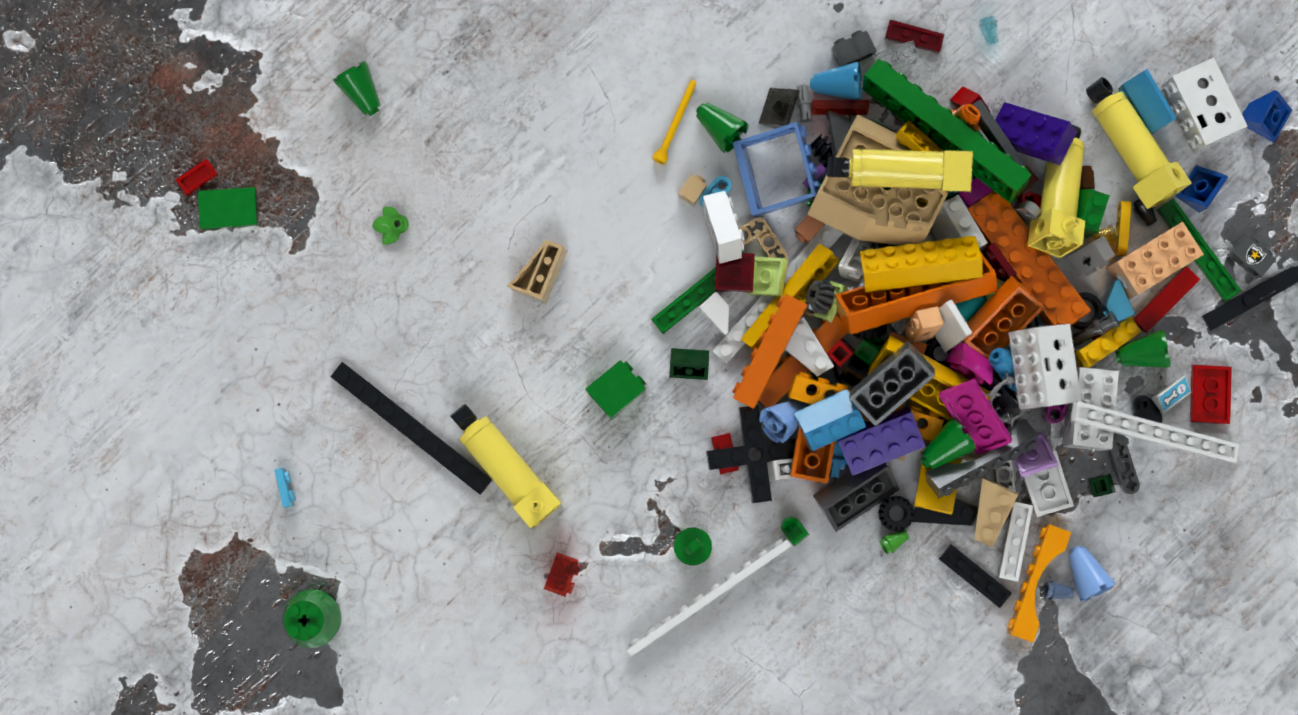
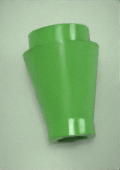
[879,529,910,554]

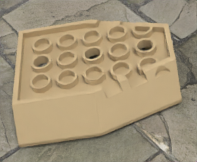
[807,115,949,246]

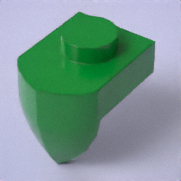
[781,517,810,546]

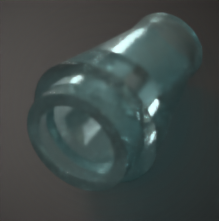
[979,16,999,45]

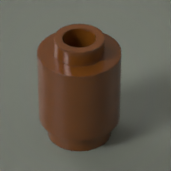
[1080,165,1095,190]

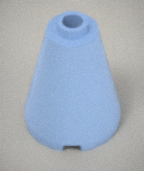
[759,399,812,443]
[1068,545,1116,602]

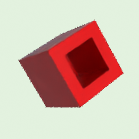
[826,338,856,367]

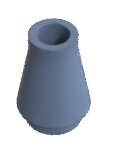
[1043,581,1074,600]

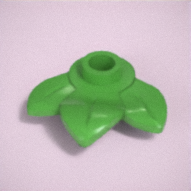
[372,207,409,245]

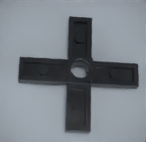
[706,405,796,503]

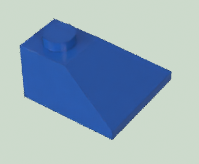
[1242,90,1292,142]

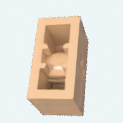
[904,306,944,343]

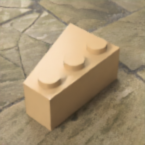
[507,240,568,303]
[974,477,1019,547]

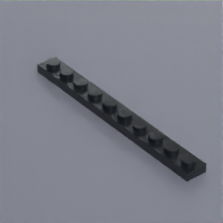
[330,362,492,495]

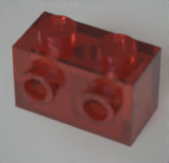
[544,552,581,597]

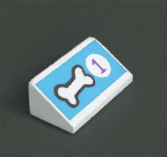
[1151,375,1191,414]

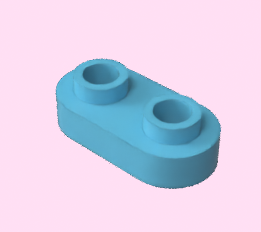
[700,176,732,207]

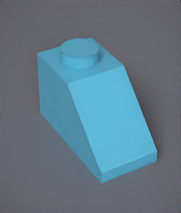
[1103,279,1135,321]

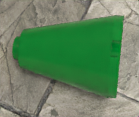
[333,61,381,116]
[696,103,749,153]
[1115,330,1171,368]
[920,418,976,470]

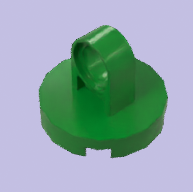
[674,527,712,566]

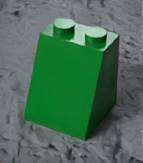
[1077,189,1110,239]
[585,360,646,420]

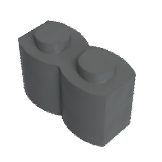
[831,30,877,67]

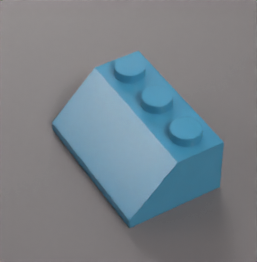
[1118,69,1176,135]
[794,389,866,451]

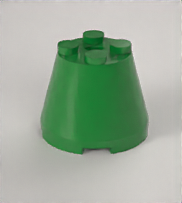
[282,589,341,648]

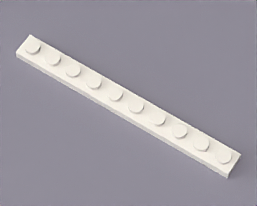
[712,224,843,364]
[1070,401,1239,463]
[627,539,791,656]

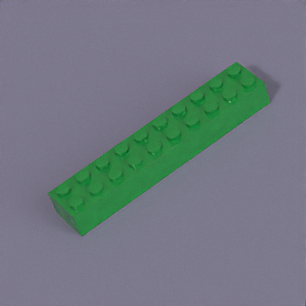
[862,59,1031,205]

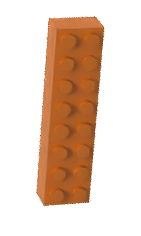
[968,191,1091,327]
[835,252,997,335]

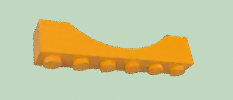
[1007,524,1071,643]

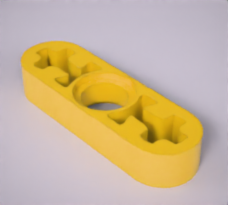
[1114,201,1131,256]

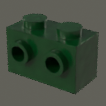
[669,348,709,380]

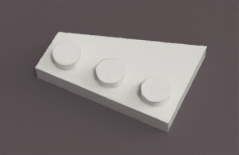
[785,317,834,377]

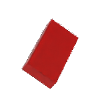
[175,159,218,196]

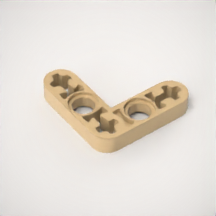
[738,217,788,259]

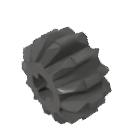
[805,280,836,313]

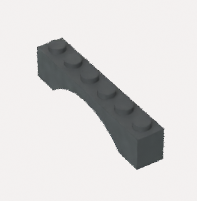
[926,419,1038,498]

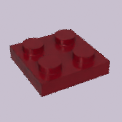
[982,242,1017,282]
[715,253,755,293]

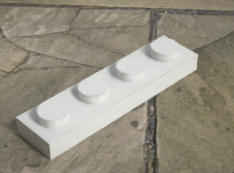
[998,502,1033,582]

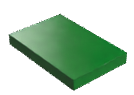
[198,187,258,230]

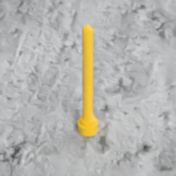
[652,80,697,165]

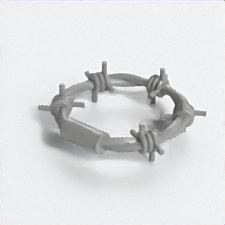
[986,373,1030,427]

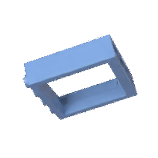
[733,122,821,217]

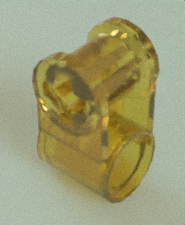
[1092,225,1118,262]

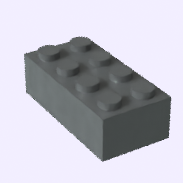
[849,341,935,426]

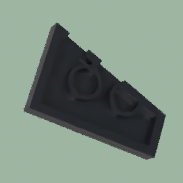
[912,498,978,526]

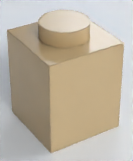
[678,174,707,206]

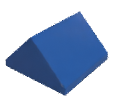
[1176,165,1228,213]

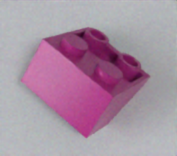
[945,342,994,385]

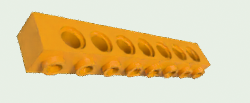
[788,372,944,441]

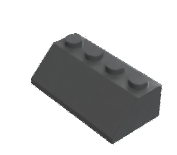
[813,463,900,532]

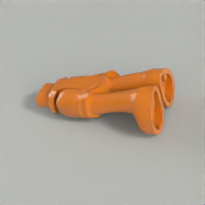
[951,104,981,131]

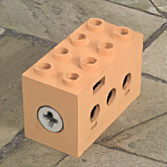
[1106,222,1204,299]

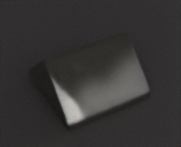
[759,88,800,129]

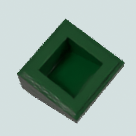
[1089,474,1116,497]

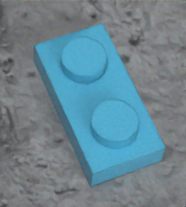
[274,468,296,508]

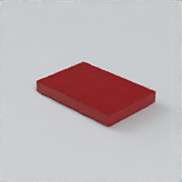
[1190,365,1232,424]

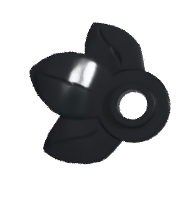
[1132,395,1163,423]

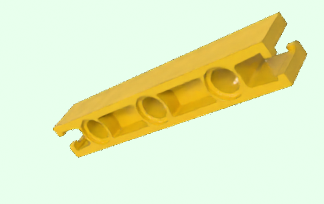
[740,243,840,350]

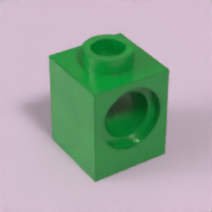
[854,337,885,365]

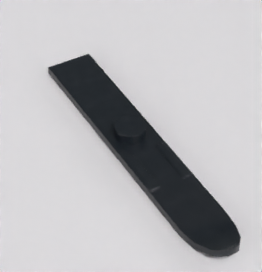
[1202,266,1298,331]

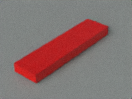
[1133,266,1200,333]

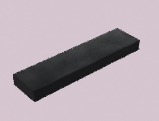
[939,544,1012,608]

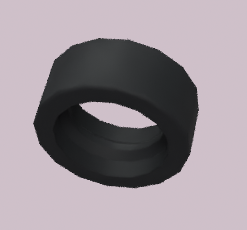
[1072,292,1103,329]

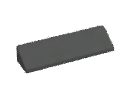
[972,99,1024,165]

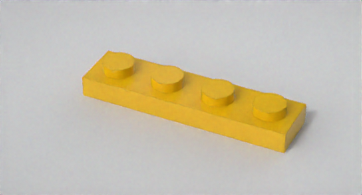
[1075,316,1141,368]

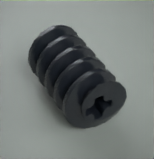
[810,133,833,168]

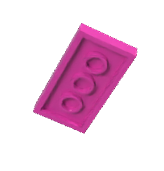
[939,379,1013,455]

